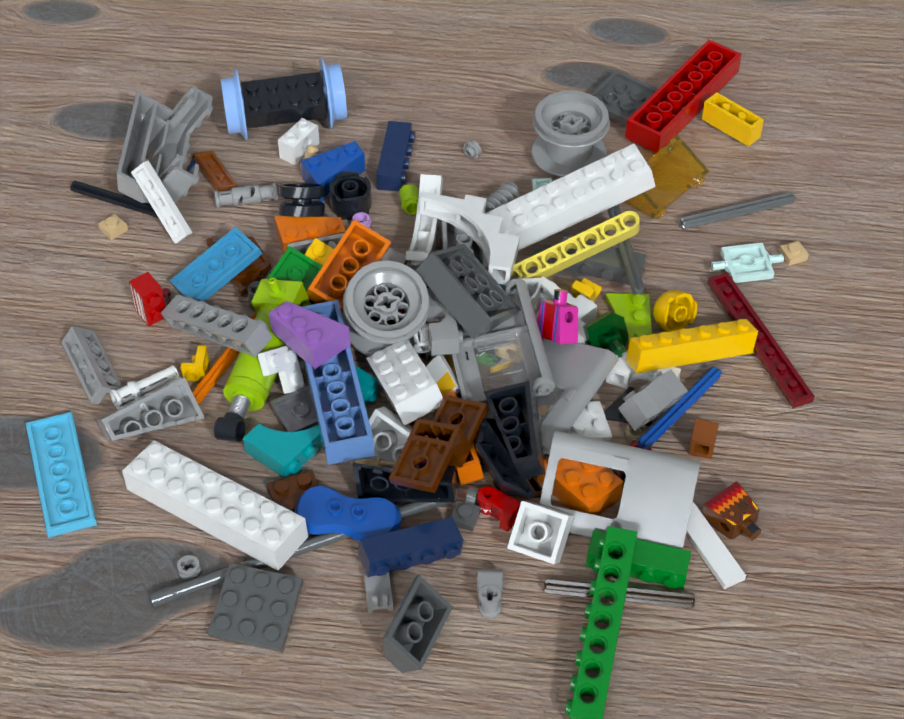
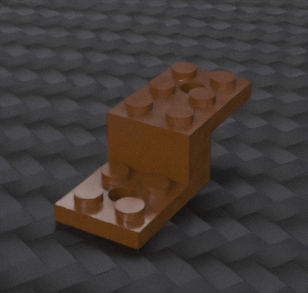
[389,395,489,493]

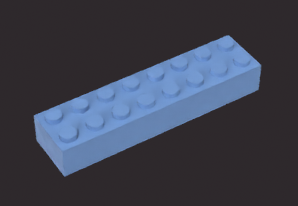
[302,300,375,465]

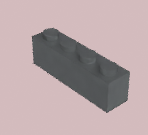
[562,236,647,285]

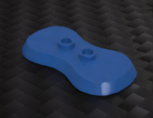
[294,486,401,542]

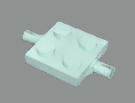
[711,243,784,283]

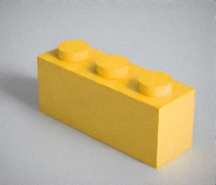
[702,92,764,147]

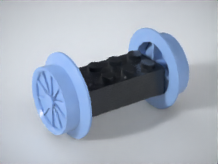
[220,58,347,140]

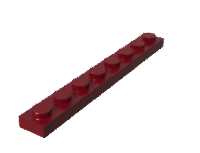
[707,272,815,408]

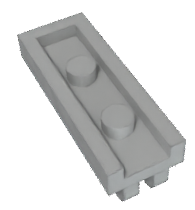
[363,568,393,613]

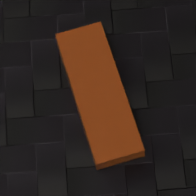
[194,151,239,192]

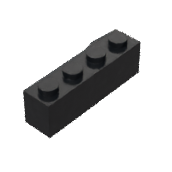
[352,462,458,502]

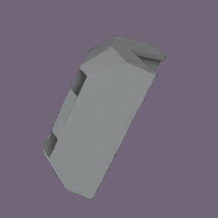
[117,86,213,203]

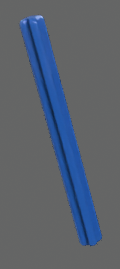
[637,366,722,450]

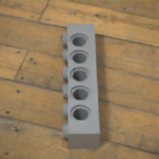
[161,294,272,357]

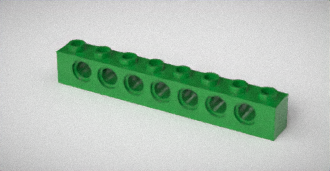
[565,526,638,719]

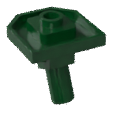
[583,311,629,358]

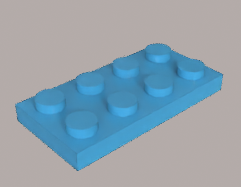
[170,227,262,302]

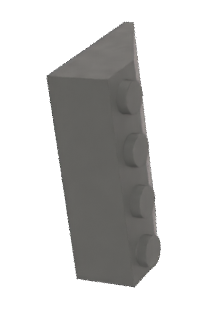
[415,244,521,339]

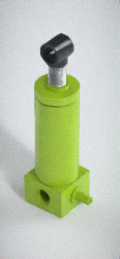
[214,277,311,442]

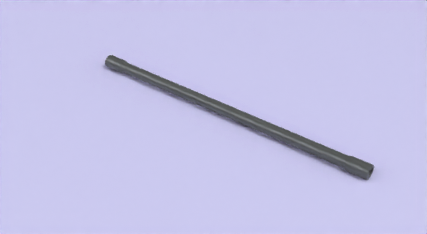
[149,497,456,608]

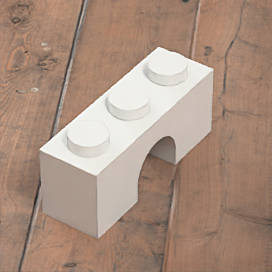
[606,352,681,389]

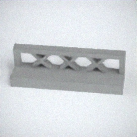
[61,326,123,404]

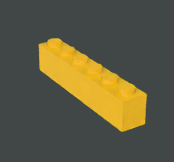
[626,319,758,373]

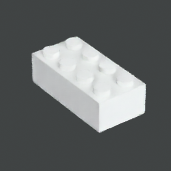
[366,339,443,426]

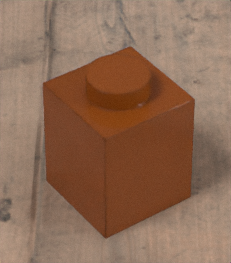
[688,419,719,459]

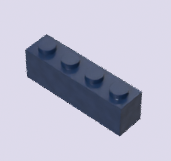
[376,121,415,191]
[358,517,463,577]

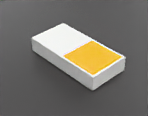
[426,355,460,395]

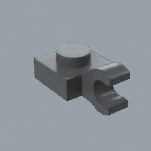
[451,486,481,532]

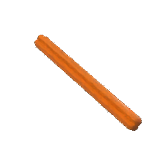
[192,312,257,404]

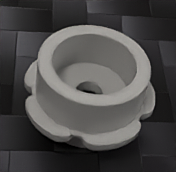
[463,140,482,159]

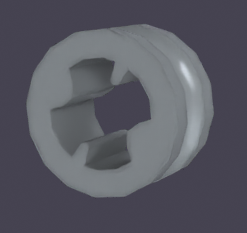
[177,555,201,581]

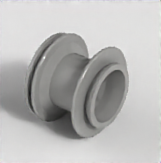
[531,91,610,177]
[342,261,430,356]

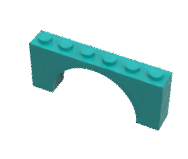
[243,366,379,478]

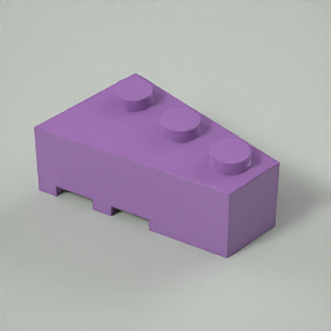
[269,301,351,369]

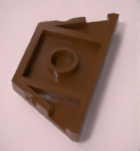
[206,236,272,297]

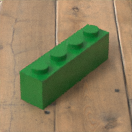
[586,529,692,589]

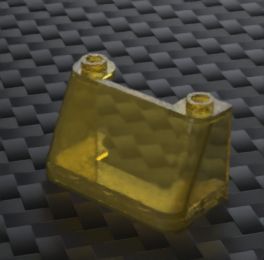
[625,135,709,219]

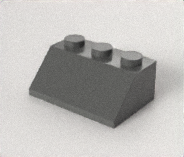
[383,575,453,673]

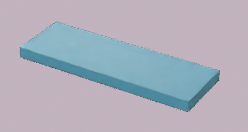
[26,412,97,538]

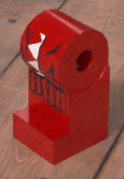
[477,487,521,532]

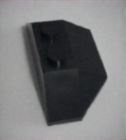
[475,418,543,498]

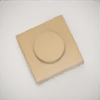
[98,214,128,240]
[779,240,809,266]

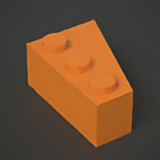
[274,216,346,254]

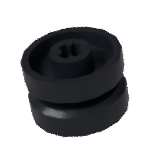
[279,183,325,217]

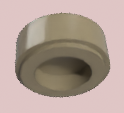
[624,423,648,444]

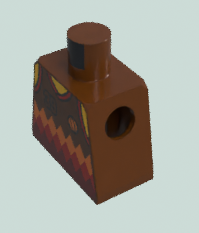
[701,481,762,540]

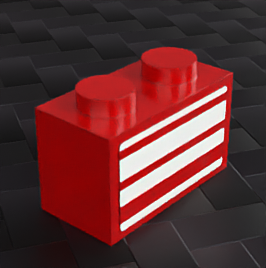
[129,272,166,326]

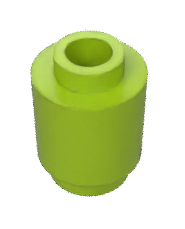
[399,184,419,215]

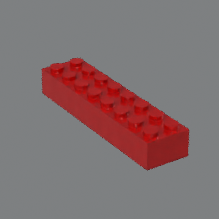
[625,40,742,154]

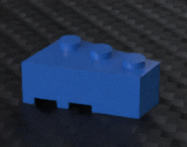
[301,141,365,202]

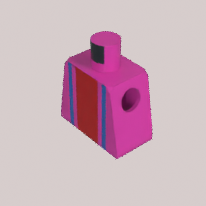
[537,289,578,344]

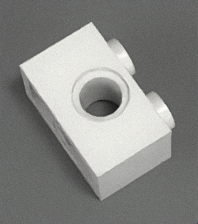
[278,118,319,166]

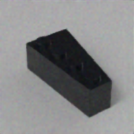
[484,381,545,479]

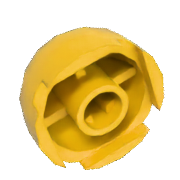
[653,289,697,332]

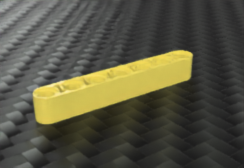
[510,211,640,289]

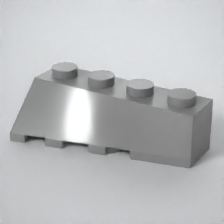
[96,377,205,441]

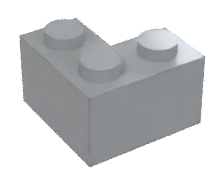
[618,369,688,430]

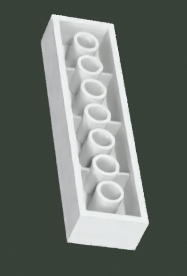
[485,144,656,251]
[122,441,308,570]

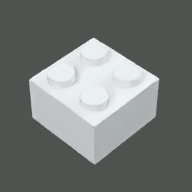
[507,501,574,564]

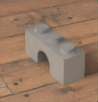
[426,290,463,356]

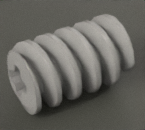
[485,181,521,213]

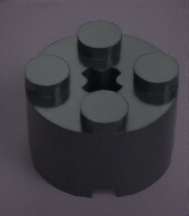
[329,172,372,220]

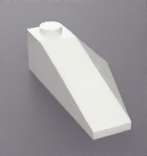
[365,406,412,462]

